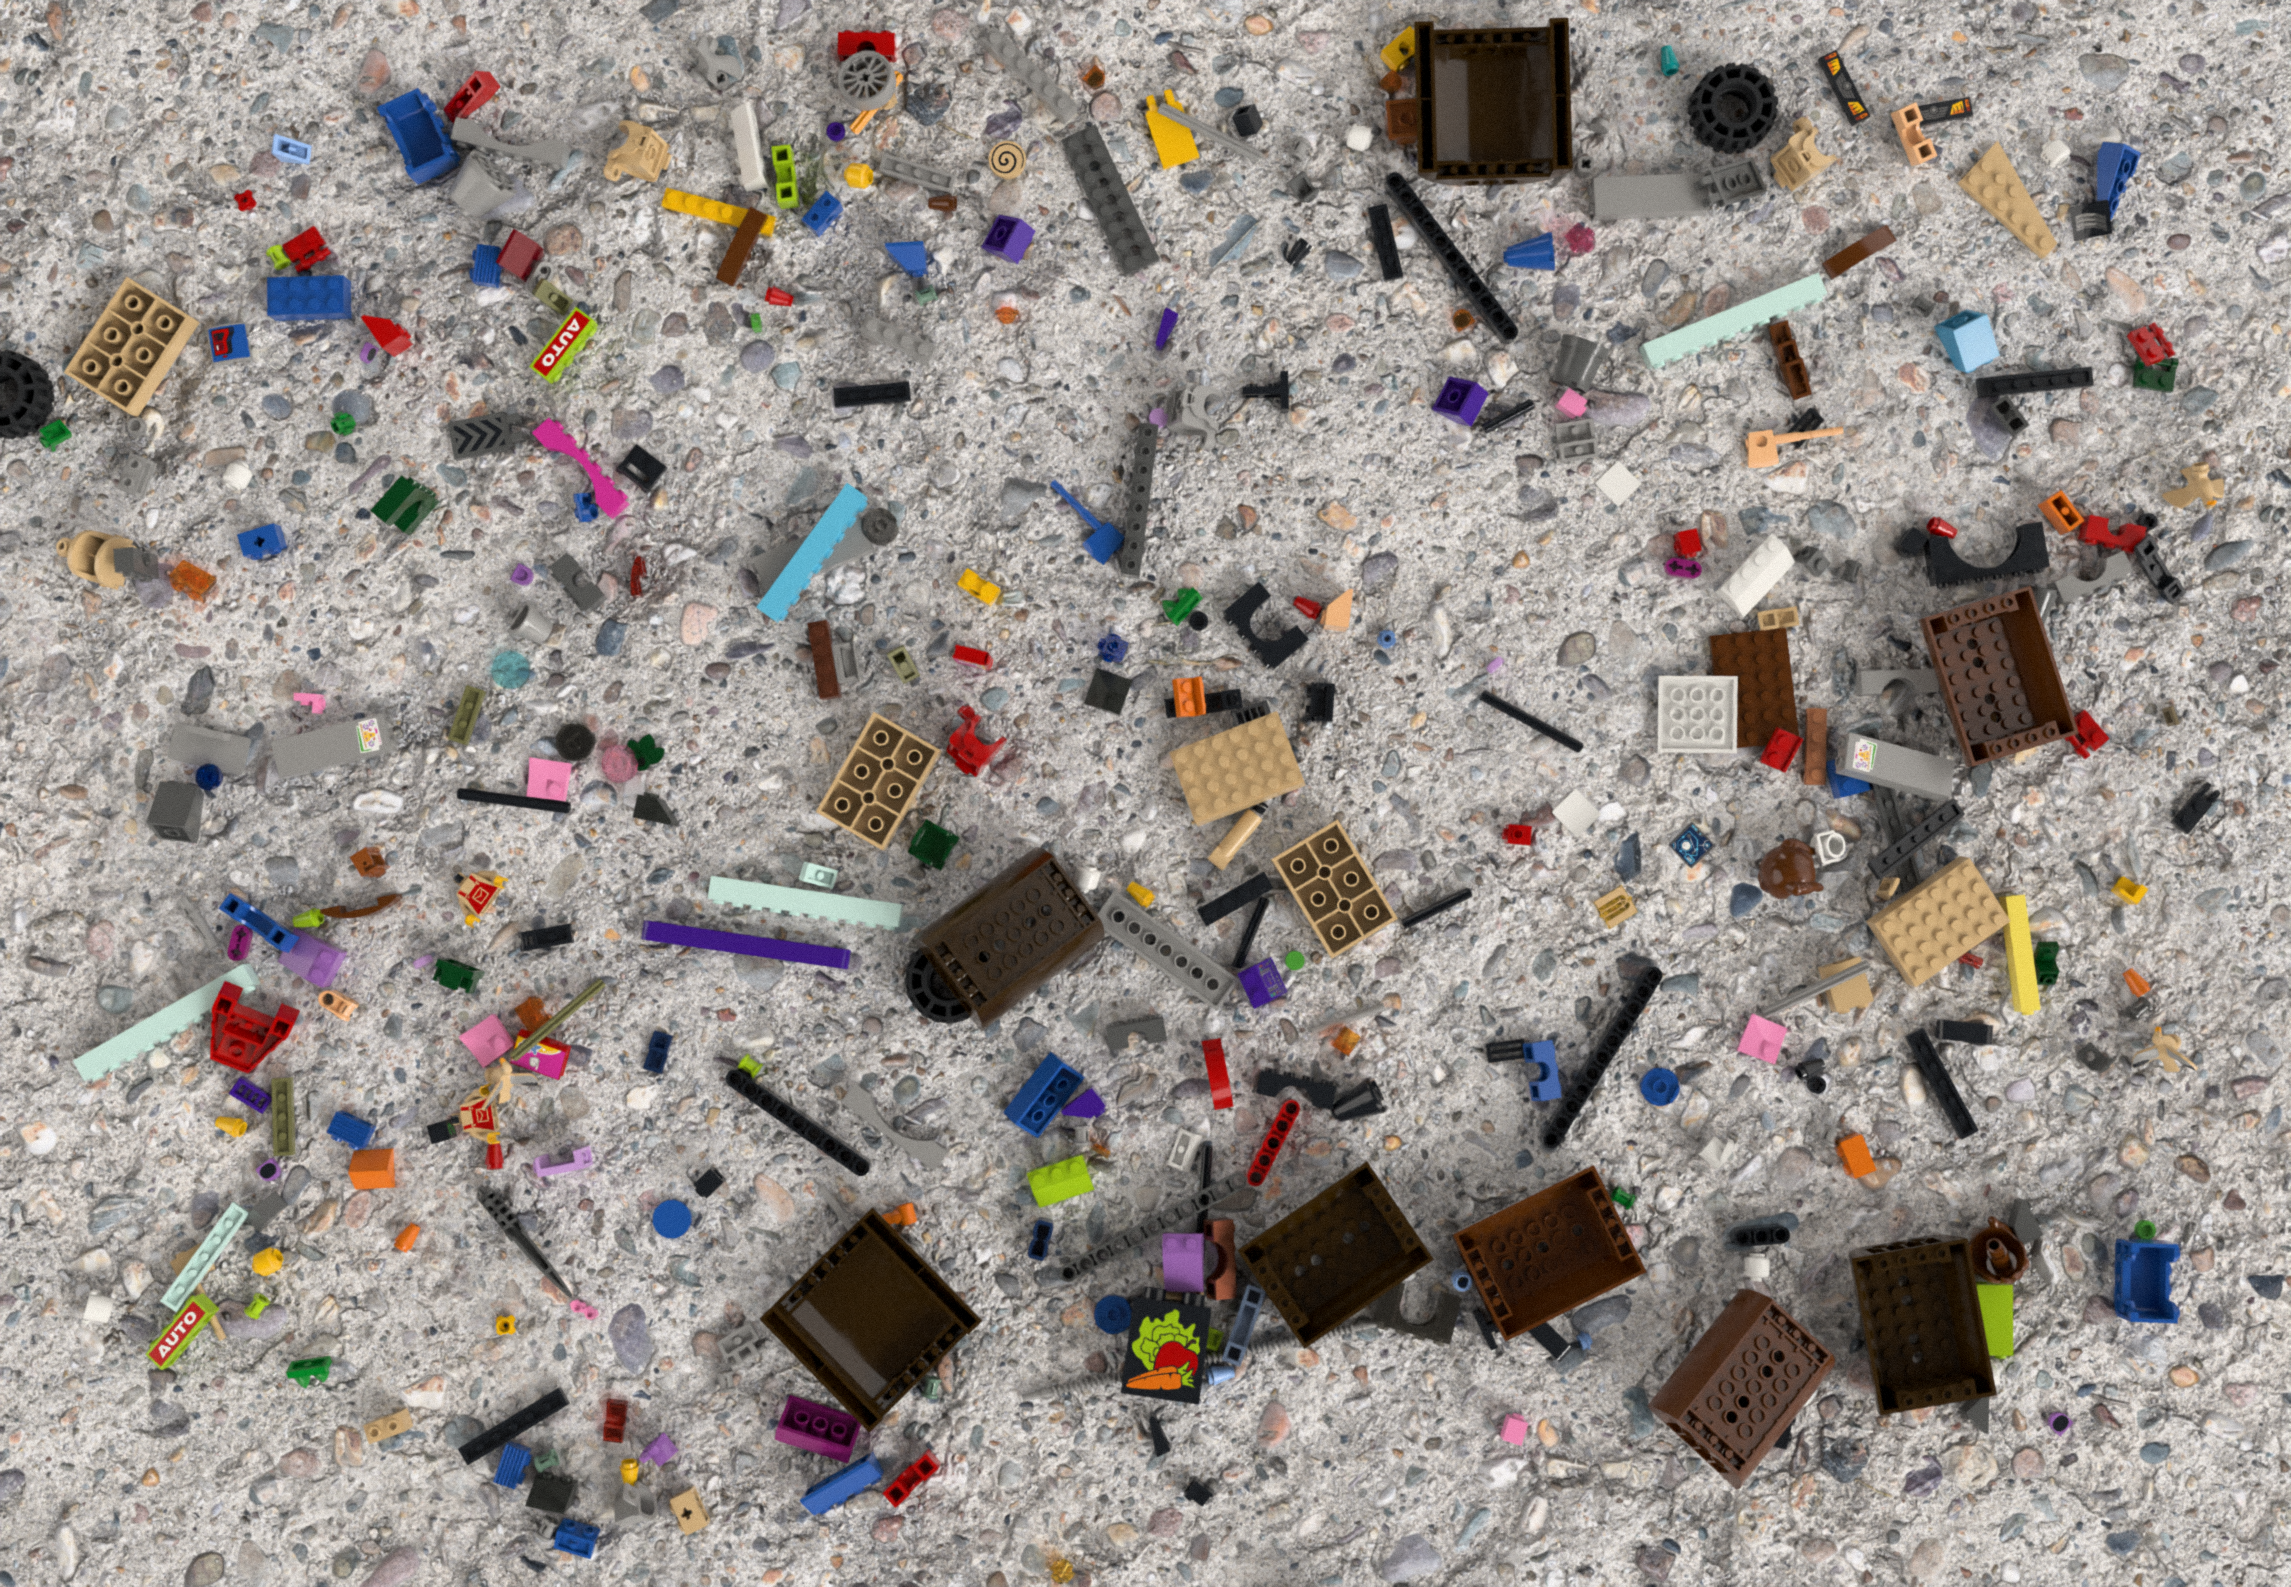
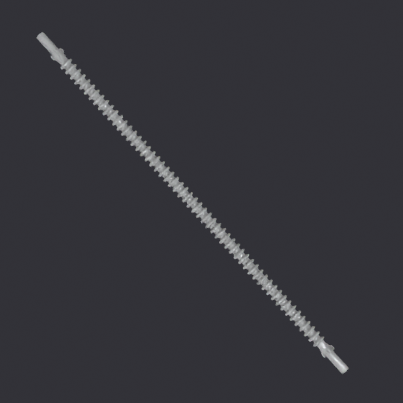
[1022,1318,1384,1402]

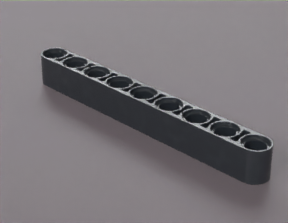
[725,1069,872,1176]

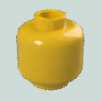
[844,162,874,189]
[252,1247,284,1276]

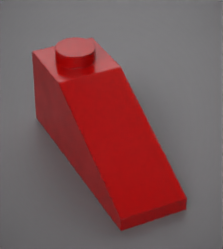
[443,71,501,124]

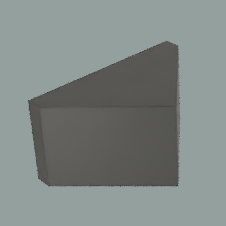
[246,1191,288,1233]
[1959,1397,1989,1434]

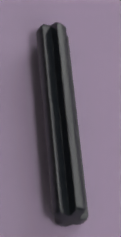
[1401,888,1472,929]
[1232,897,1270,969]

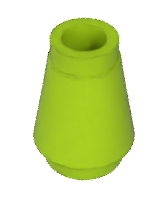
[292,908,324,928]

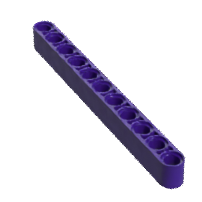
[641,920,851,969]

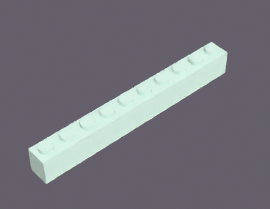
[1639,273,1827,370]
[707,876,904,930]
[73,963,261,1082]

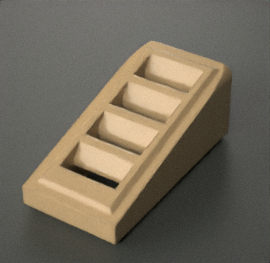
[1876,877,1900,901]

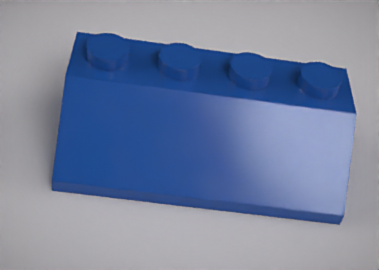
[1003,1051,1085,1138]
[800,1451,884,1516]

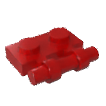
[282,226,331,273]
[2127,322,2176,366]
[2064,709,2110,759]

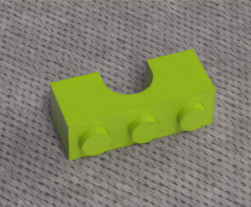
[771,144,800,209]

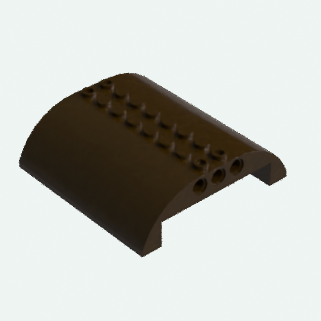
[1414,18,1573,186]
[760,1207,983,1433]

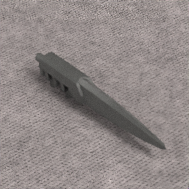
[476,1185,572,1298]

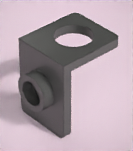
[2077,1043,2115,1073]

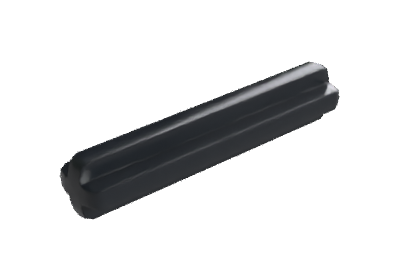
[1482,399,1535,434]

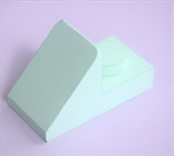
[799,861,838,889]

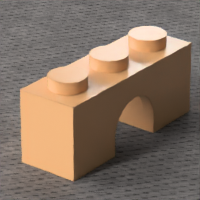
[1890,102,1937,166]

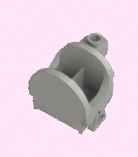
[1164,382,1223,450]

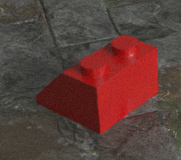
[361,315,413,357]

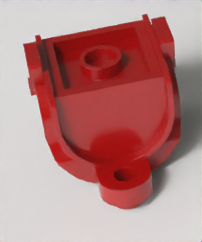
[946,705,1007,777]

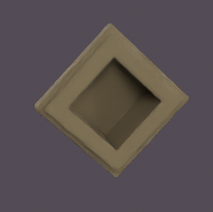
[2162,705,2181,727]

